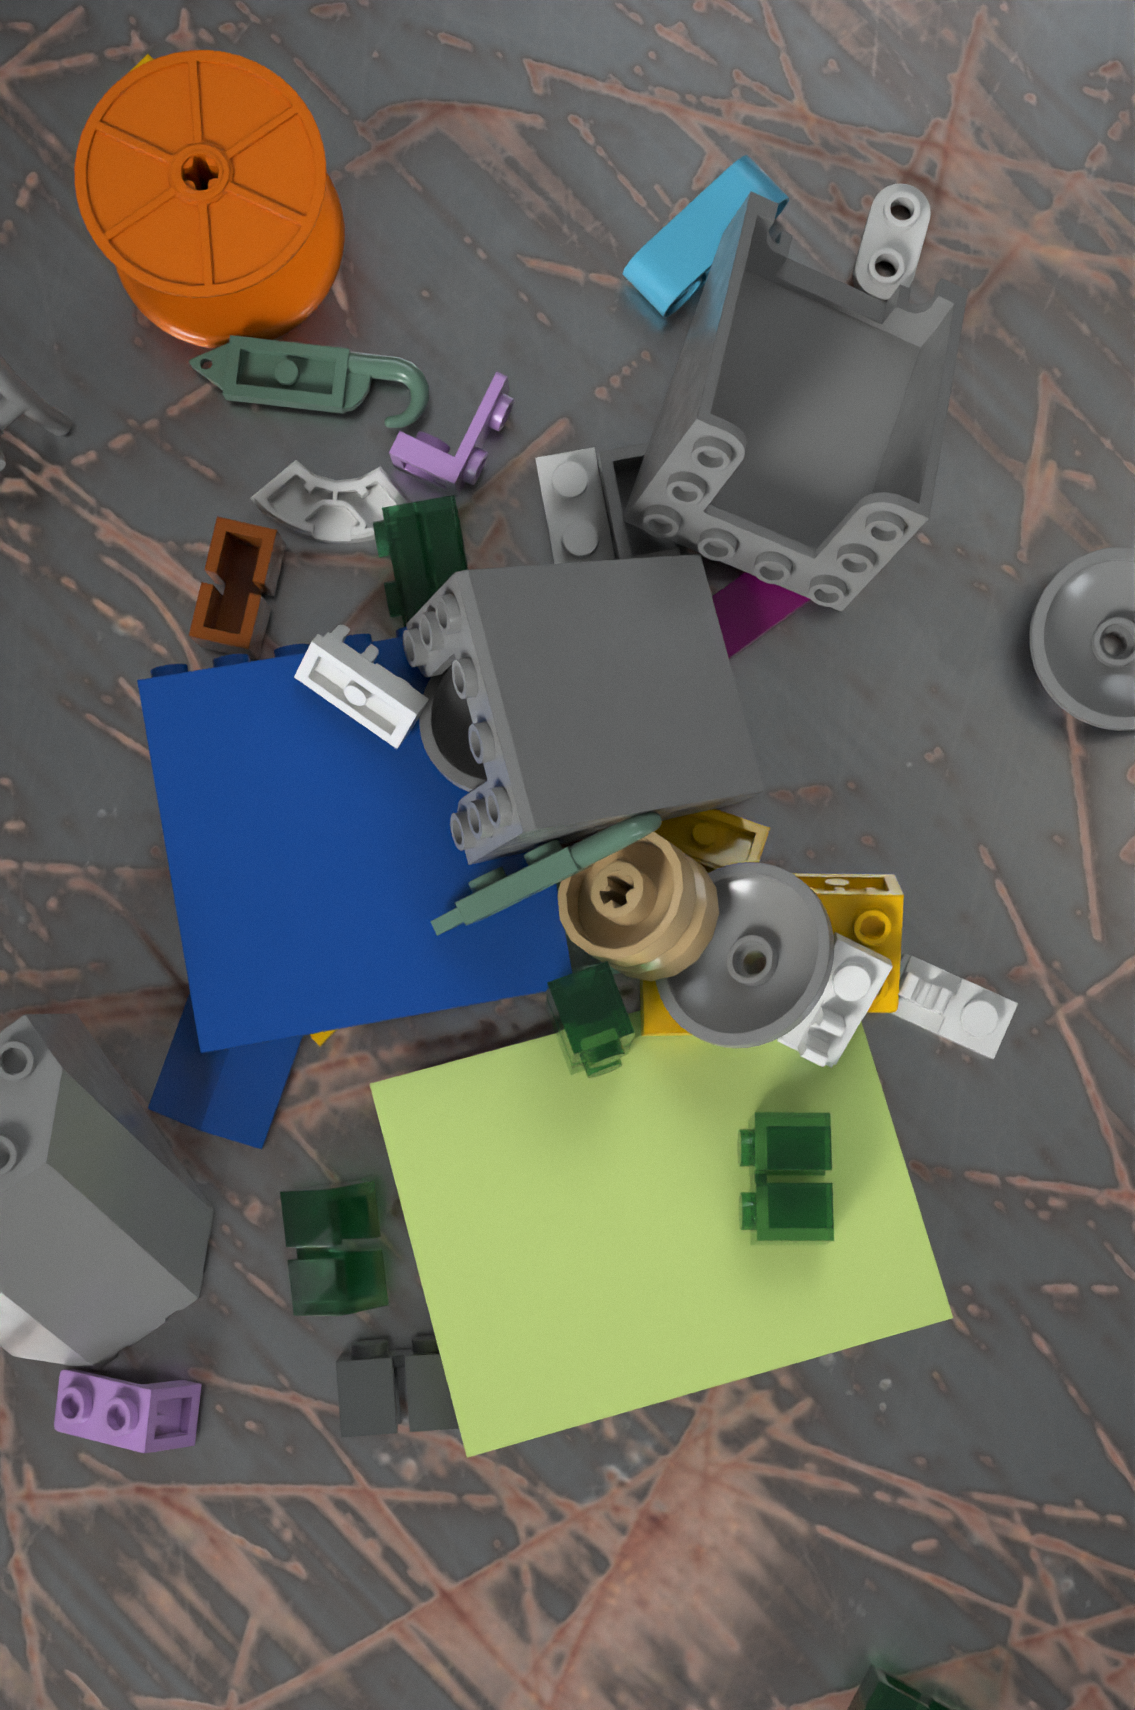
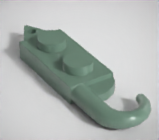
[189,335,429,428]
[430,812,662,936]

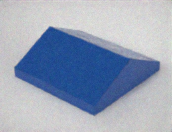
[147,994,304,1149]

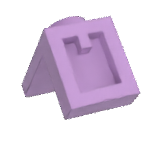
[389,372,514,497]
[54,1369,202,1454]

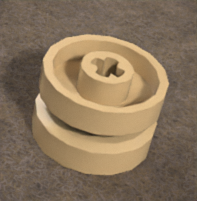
[557,832,719,981]

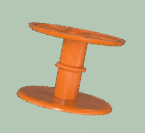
[74,50,345,348]

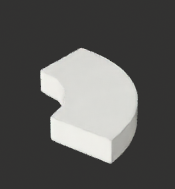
[250,460,421,544]

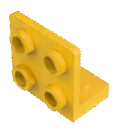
[792,873,904,1013]

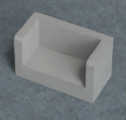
[598,442,681,560]

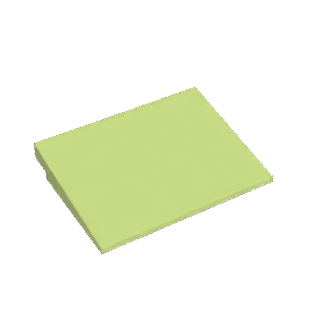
[370,1010,953,1458]

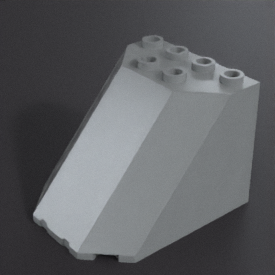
[0,1014,215,1370]

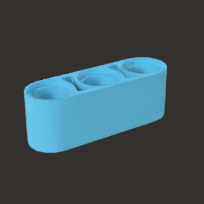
[622,155,789,318]

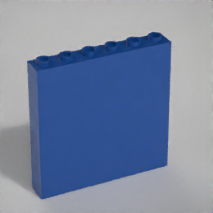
[137,626,575,1053]

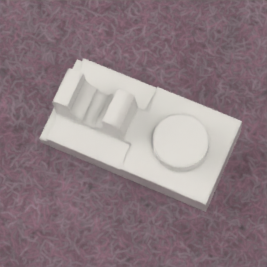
[294,625,429,749]
[777,932,893,1068]
[889,953,1018,1059]

